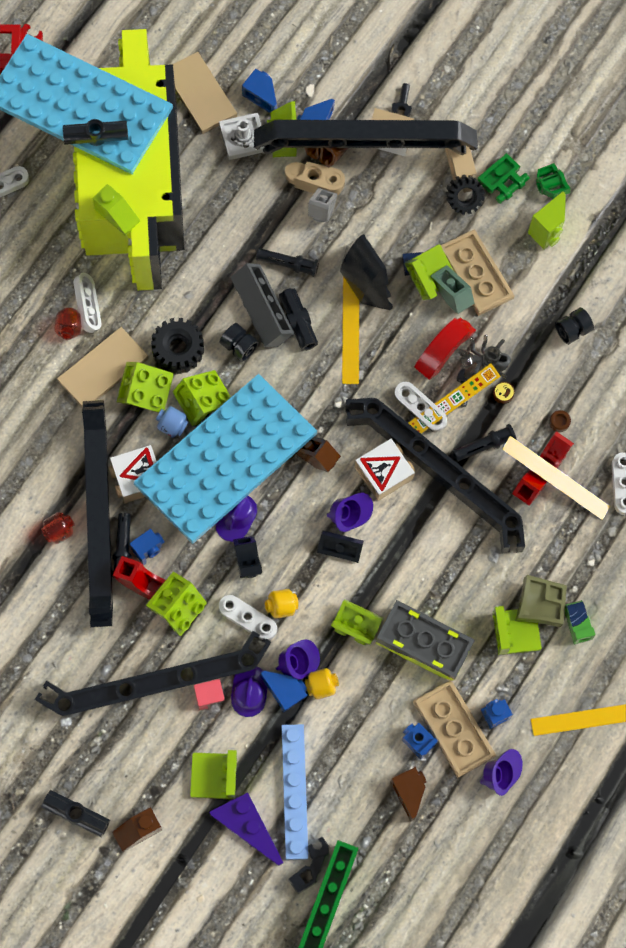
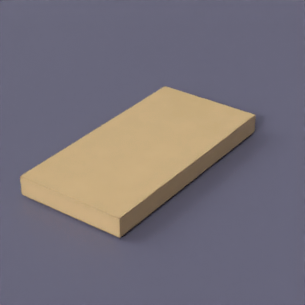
[173,52,237,134]
[441,229,515,316]
[57,327,149,408]
[413,680,496,778]

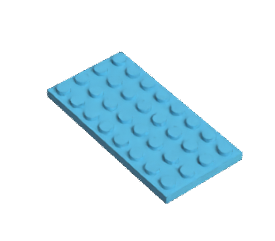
[0,34,173,174]
[134,374,317,544]

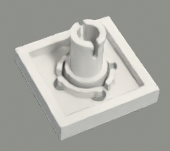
[219,113,264,160]

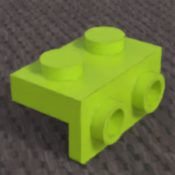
[331,599,383,645]

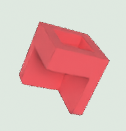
[194,679,224,711]

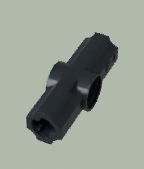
[63,119,128,146]
[279,288,318,351]
[41,790,111,838]

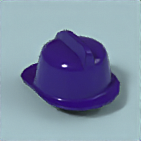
[326,493,373,532]
[216,496,258,542]
[276,639,320,680]
[231,665,268,717]
[480,749,523,796]

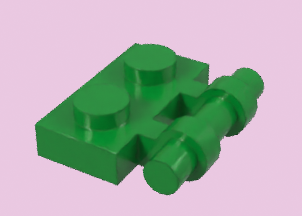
[477,153,530,204]

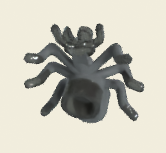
[460,335,511,378]

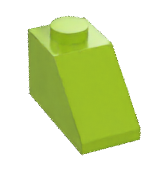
[93,184,140,235]

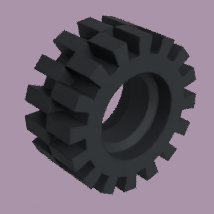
[445,175,485,215]

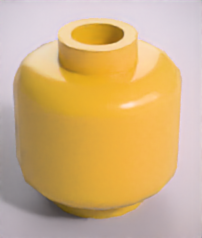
[265,589,299,619]
[305,668,339,699]

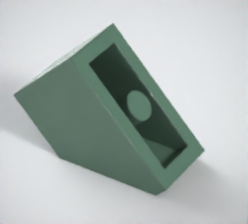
[431,265,475,314]

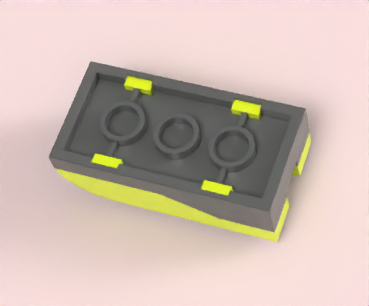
[375,600,475,681]

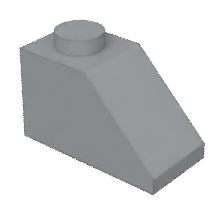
[308,188,338,222]

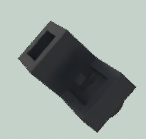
[233,536,263,578]

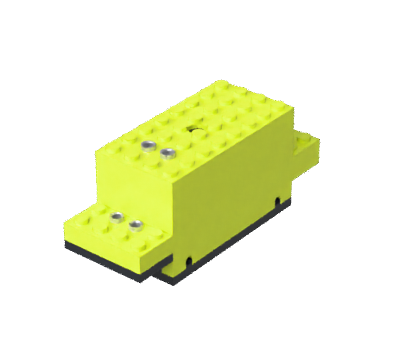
[73,29,185,291]

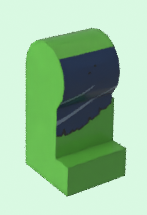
[565,600,596,645]

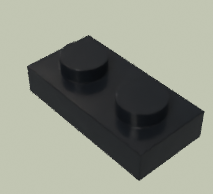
[317,530,364,563]

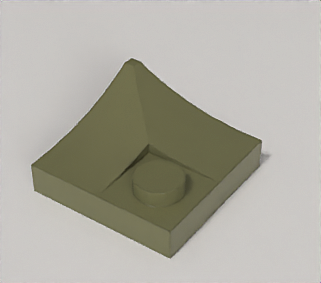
[516,575,567,627]

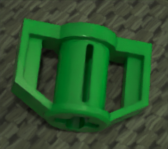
[536,163,570,199]

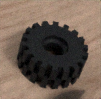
[151,318,204,374]

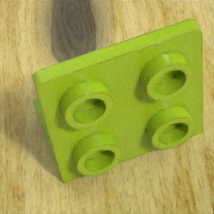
[404,244,453,300]
[116,362,173,413]
[173,370,231,426]
[146,572,207,636]
[492,606,542,655]
[190,750,237,799]

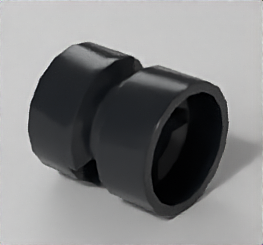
[555,307,594,345]
[219,323,259,362]

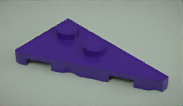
[209,792,284,866]

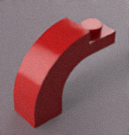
[414,317,476,380]
[512,431,574,506]
[113,556,166,600]

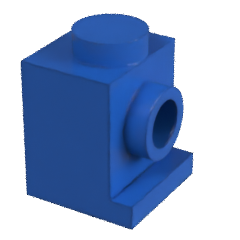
[130,529,165,566]
[481,699,513,729]
[402,723,438,760]

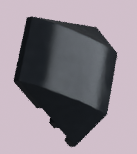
[340,234,393,310]

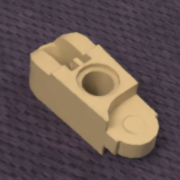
[445,146,477,193]
[285,162,345,196]

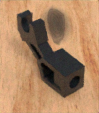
[288,837,329,894]

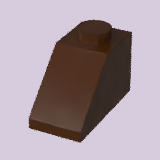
[295,437,341,472]
[390,767,427,822]
[112,807,163,852]

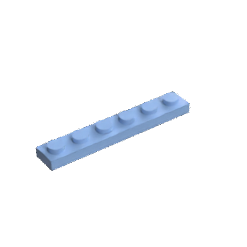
[282,724,308,860]

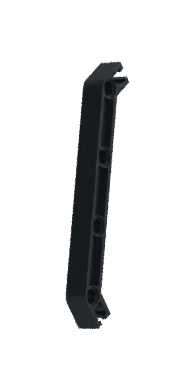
[254,120,478,155]
[345,398,525,554]
[82,400,113,628]
[34,631,272,716]

